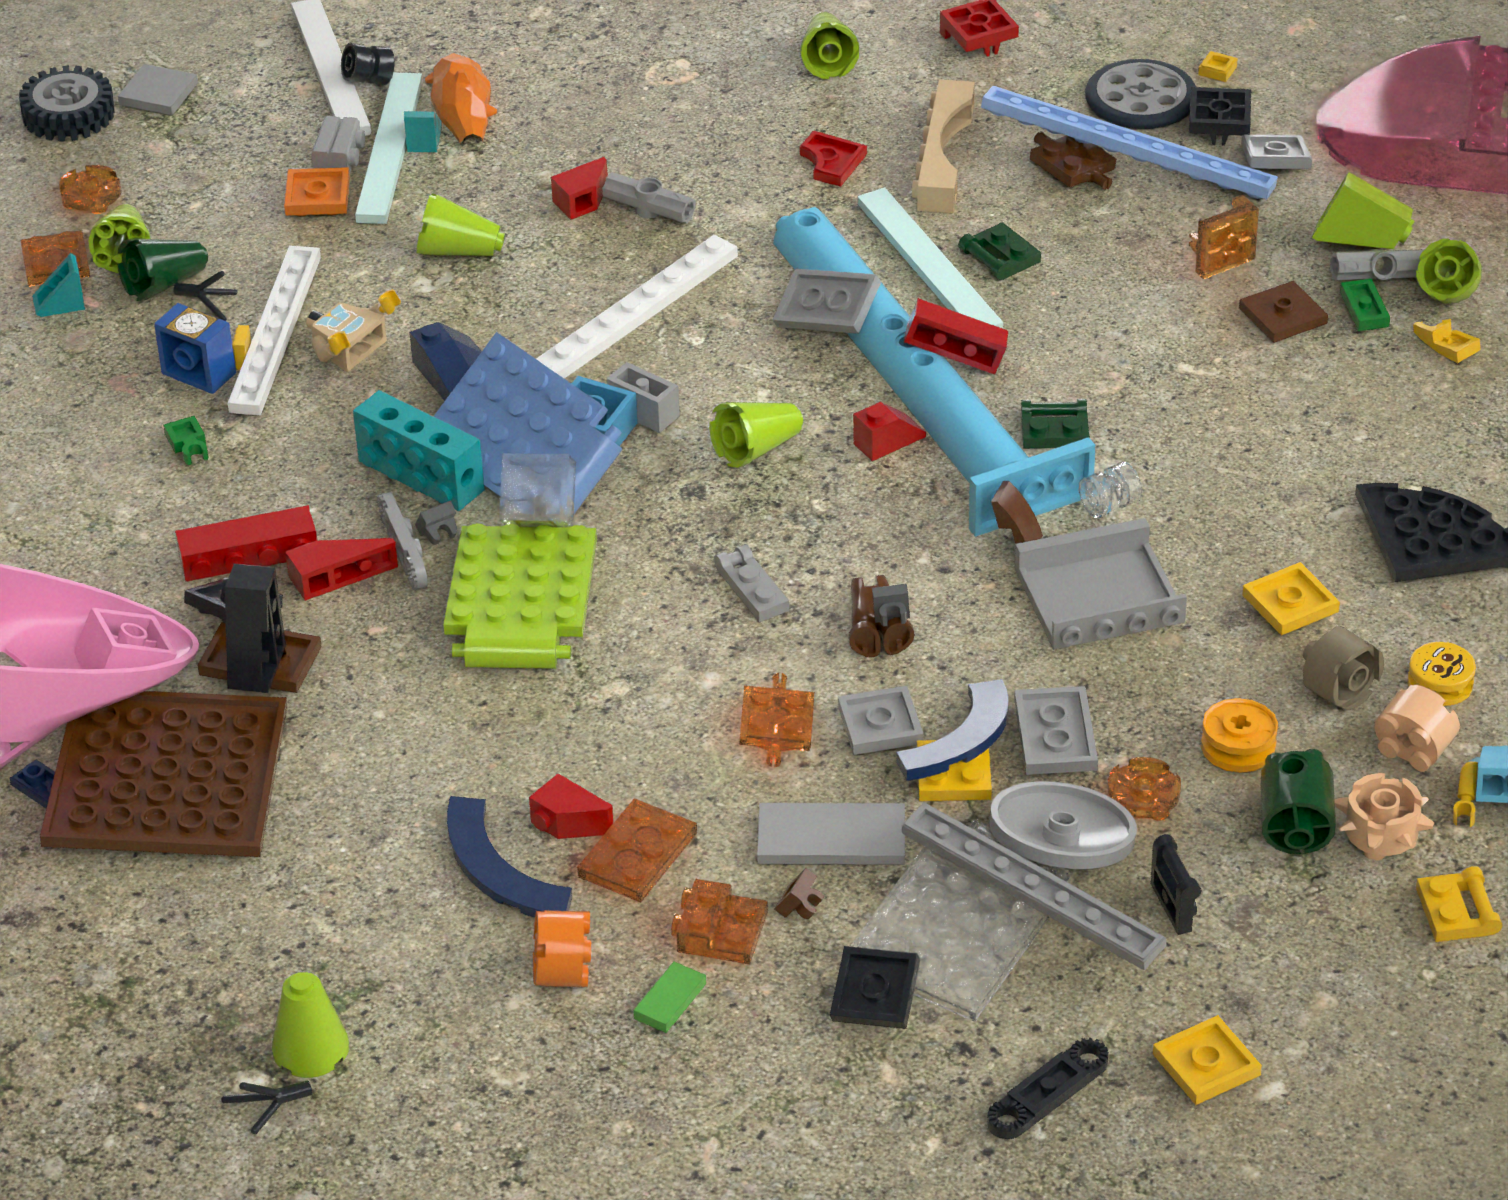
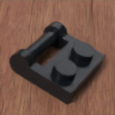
[1150,834,1202,935]

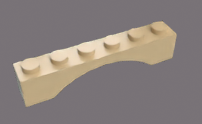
[912,79,975,213]

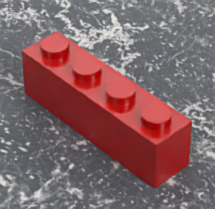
[175,505,317,582]

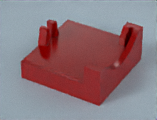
[940,0,1019,57]

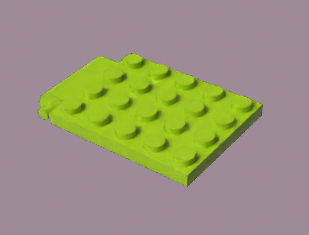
[443,523,597,669]

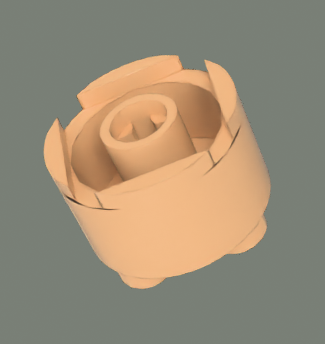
[1375,685,1460,772]

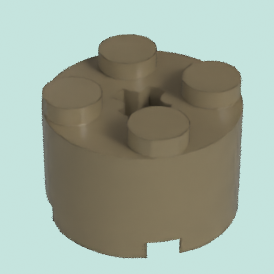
[1303,625,1384,710]

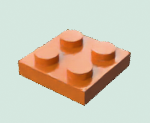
[284,167,350,216]

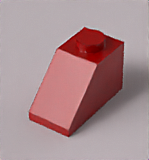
[853,402,926,461]
[529,773,614,839]

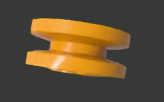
[1201,698,1278,773]

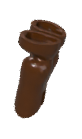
[848,575,915,657]

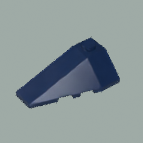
[409,322,482,401]

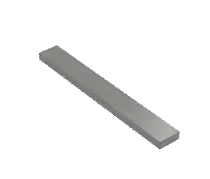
[901,802,1166,970]

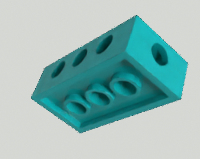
[353,390,485,511]

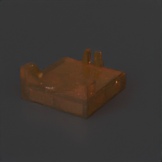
[1189,194,1259,279]

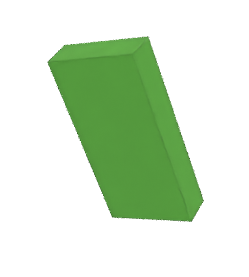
[633,961,706,1033]

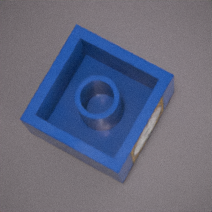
[154,303,236,394]

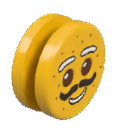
[1408,642,1476,706]

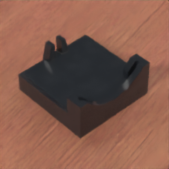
[1189,87,1251,146]

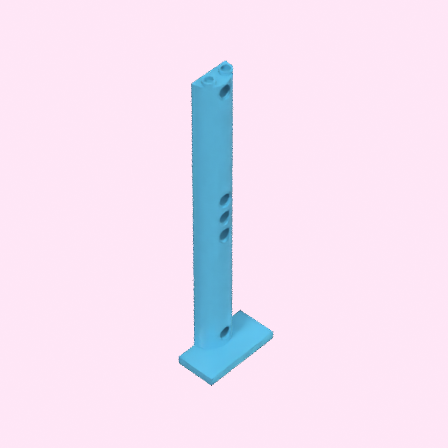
[773,207,1095,537]

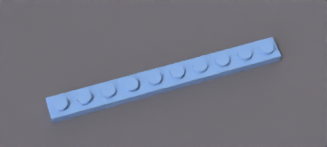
[981,86,1278,200]

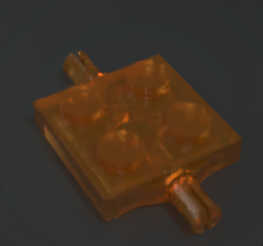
[739,673,815,767]

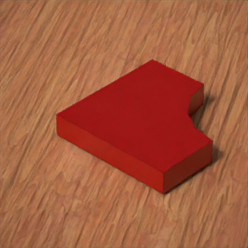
[800,131,867,187]

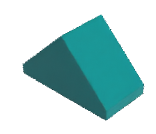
[404,111,442,152]
[32,253,85,317]

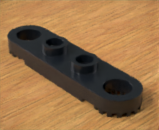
[987,1038,1109,1139]

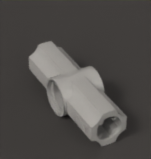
[602,172,696,224]
[1330,249,1425,280]

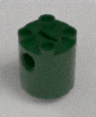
[1260,749,1336,854]

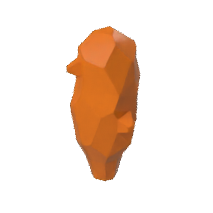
[425,53,497,144]

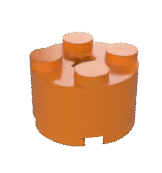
[533,910,591,987]

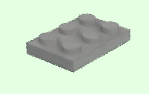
[772,269,881,334]
[1014,686,1098,775]

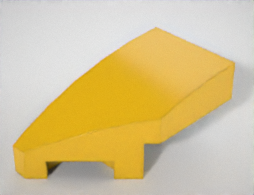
[1413,319,1481,363]

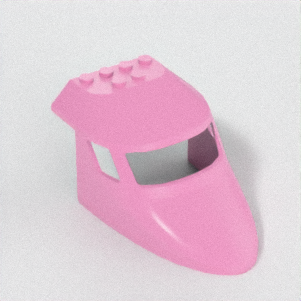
[0,564,199,769]

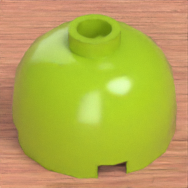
[1416,238,1482,304]

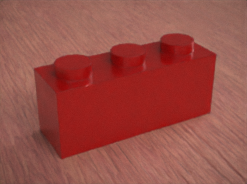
[904,298,1008,375]

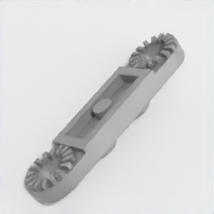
[377,492,428,590]

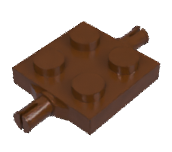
[1030,131,1117,190]

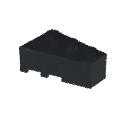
[222,564,286,693]

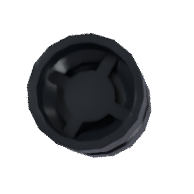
[341,43,395,85]

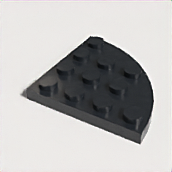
[1355,483,1508,582]

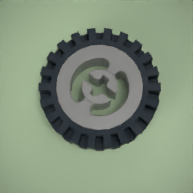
[19,65,115,142]

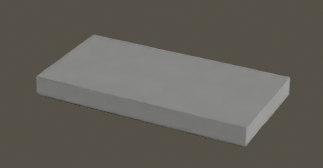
[757,803,905,865]

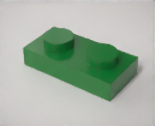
[1340,278,1390,331]

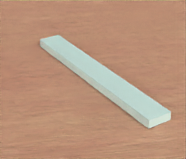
[355,72,423,224]
[858,187,1003,328]

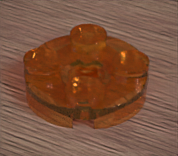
[59,165,122,214]
[1108,757,1181,821]

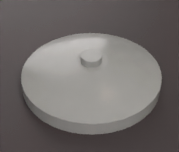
[989,781,1137,869]

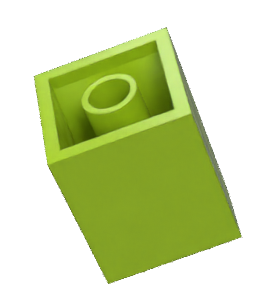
[1312,172,1414,249]

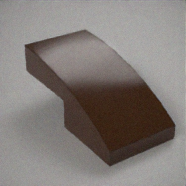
[991,481,1043,544]

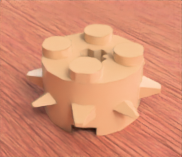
[1335,773,1434,860]

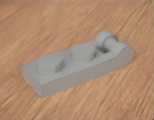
[714,544,790,622]

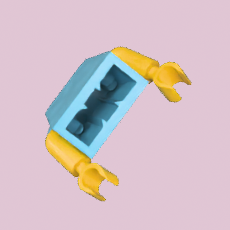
[1453,745,1508,827]

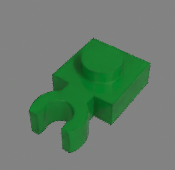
[163,416,209,465]

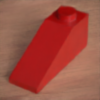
[285,538,398,601]

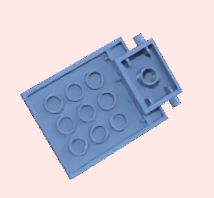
[433,332,623,523]

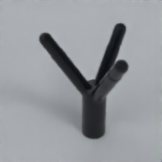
[173,271,238,321]
[221,1080,312,1134]

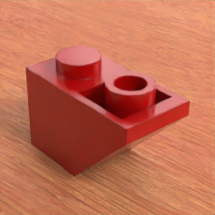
[551,157,608,220]

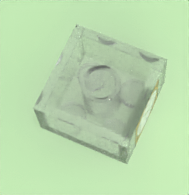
[499,453,576,527]

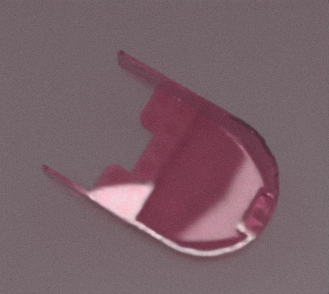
[1316,36,1508,195]

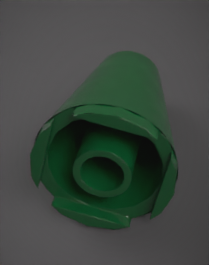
[117,238,208,301]

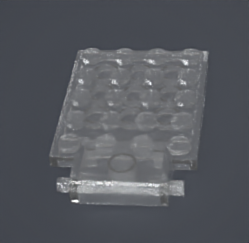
[850,819,1070,1022]

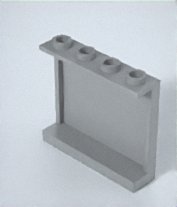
[1015,518,1187,650]

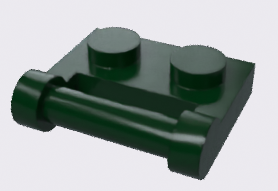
[958,222,1041,280]
[1021,399,1090,449]

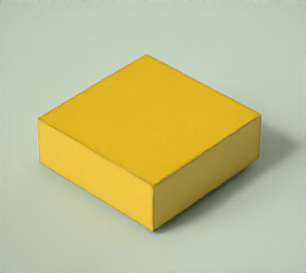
[1198,51,1238,82]
[232,325,251,370]

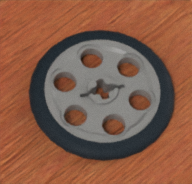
[1085,59,1196,129]

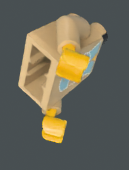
[306,289,401,372]

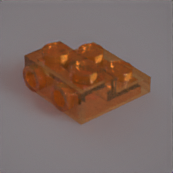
[671,879,768,965]

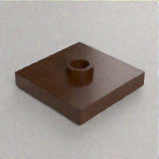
[1239,280,1328,343]

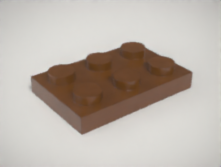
[197,622,322,693]

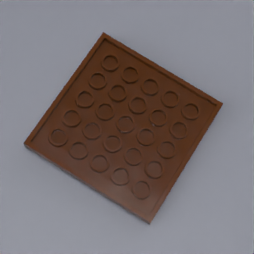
[40,691,287,857]

